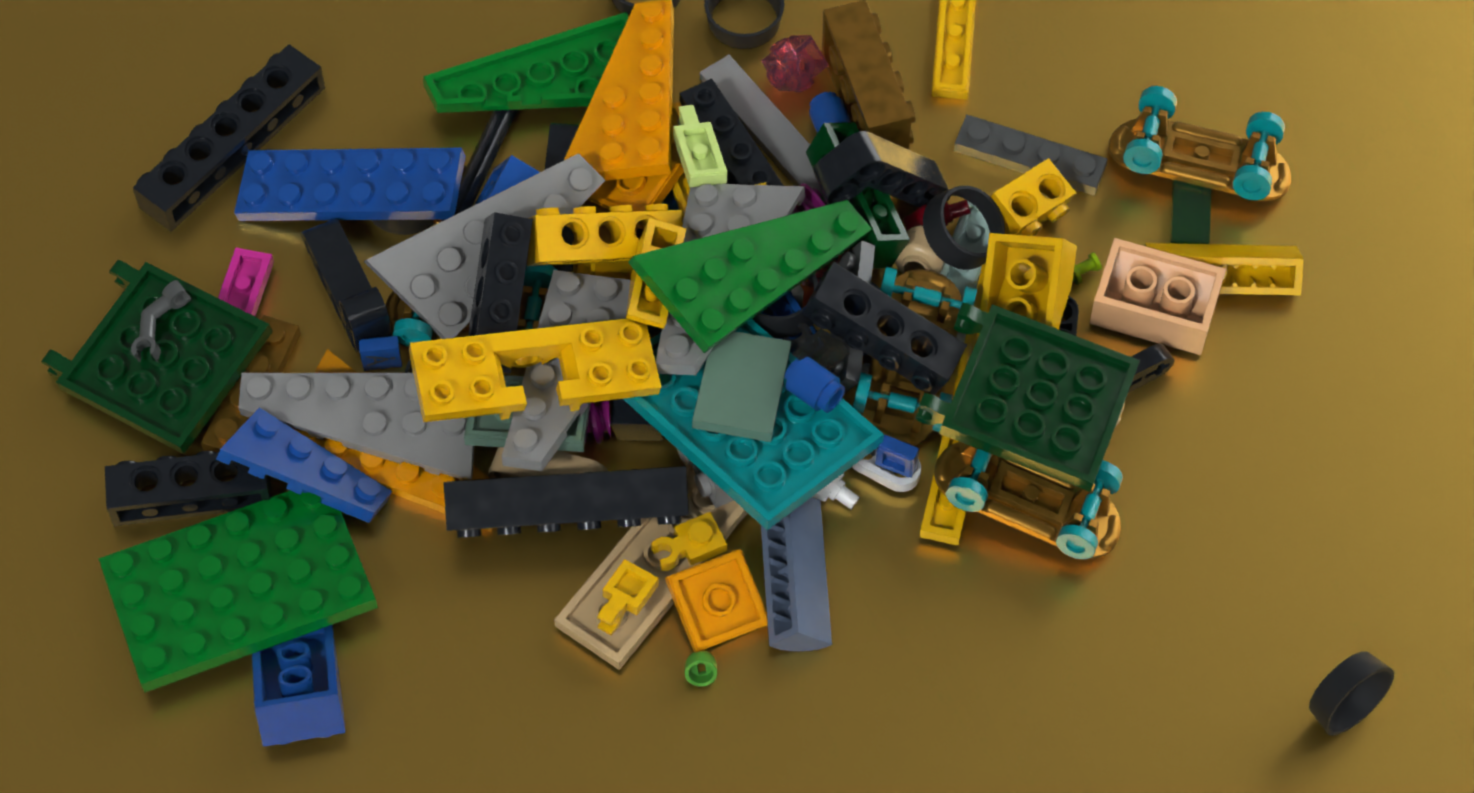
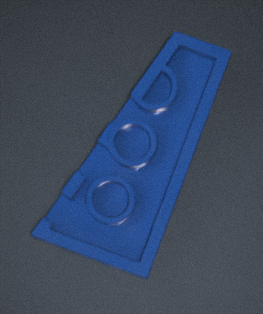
[216,407,392,523]

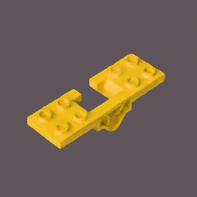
[409,318,662,423]

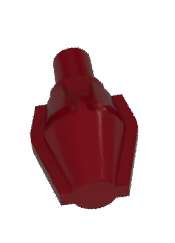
[903,200,971,231]

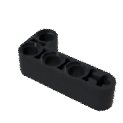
[813,131,951,208]
[301,218,392,352]

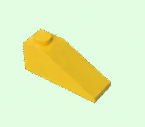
[626,218,686,329]

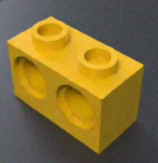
[991,158,1076,236]

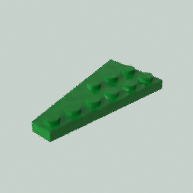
[423,12,629,113]

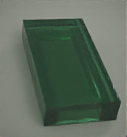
[1170,180,1211,244]

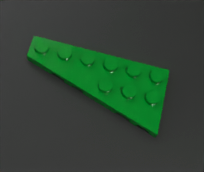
[628,200,872,353]

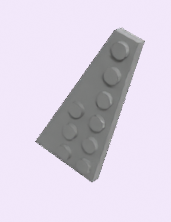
[364,153,605,339]
[655,184,806,375]
[502,270,630,471]
[238,373,474,481]

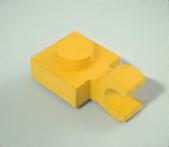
[597,559,659,636]

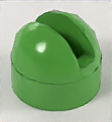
[685,650,717,687]

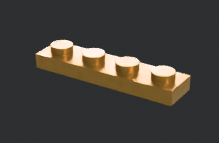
[201,315,301,453]

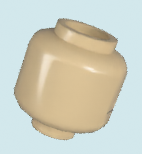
[895,226,945,274]

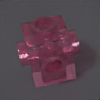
[761,35,829,93]

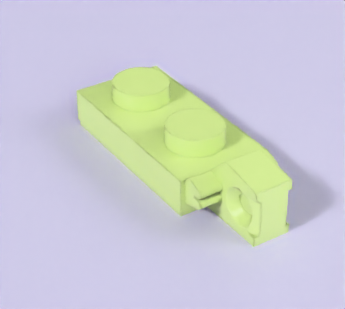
[673,105,727,188]

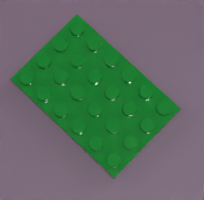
[98,491,378,693]

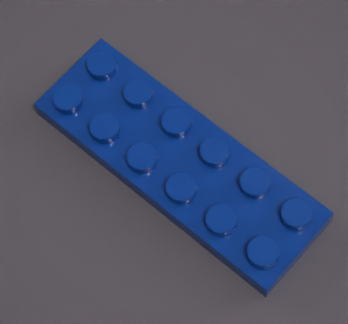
[234,148,466,221]

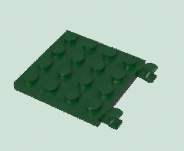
[41,260,273,454]
[915,303,1140,492]

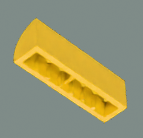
[1145,243,1304,295]

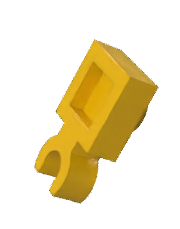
[651,512,727,571]

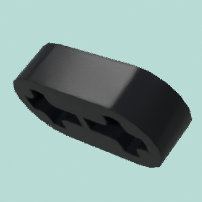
[1128,343,1175,393]

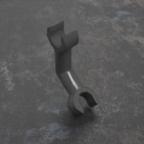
[131,280,191,362]

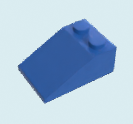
[252,625,346,747]

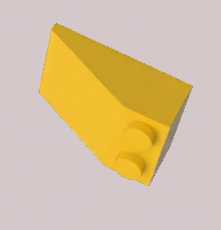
[975,233,1077,344]

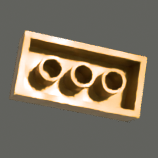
[821,0,916,149]

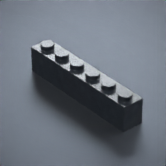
[443,466,690,538]

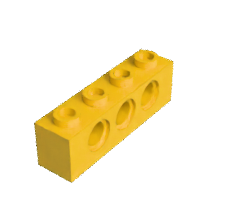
[527,204,683,266]

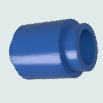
[809,92,852,133]
[784,357,845,413]

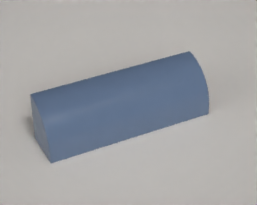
[761,497,832,652]

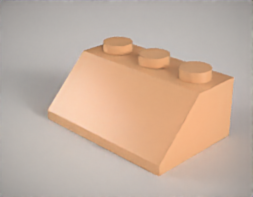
[1089,238,1226,355]

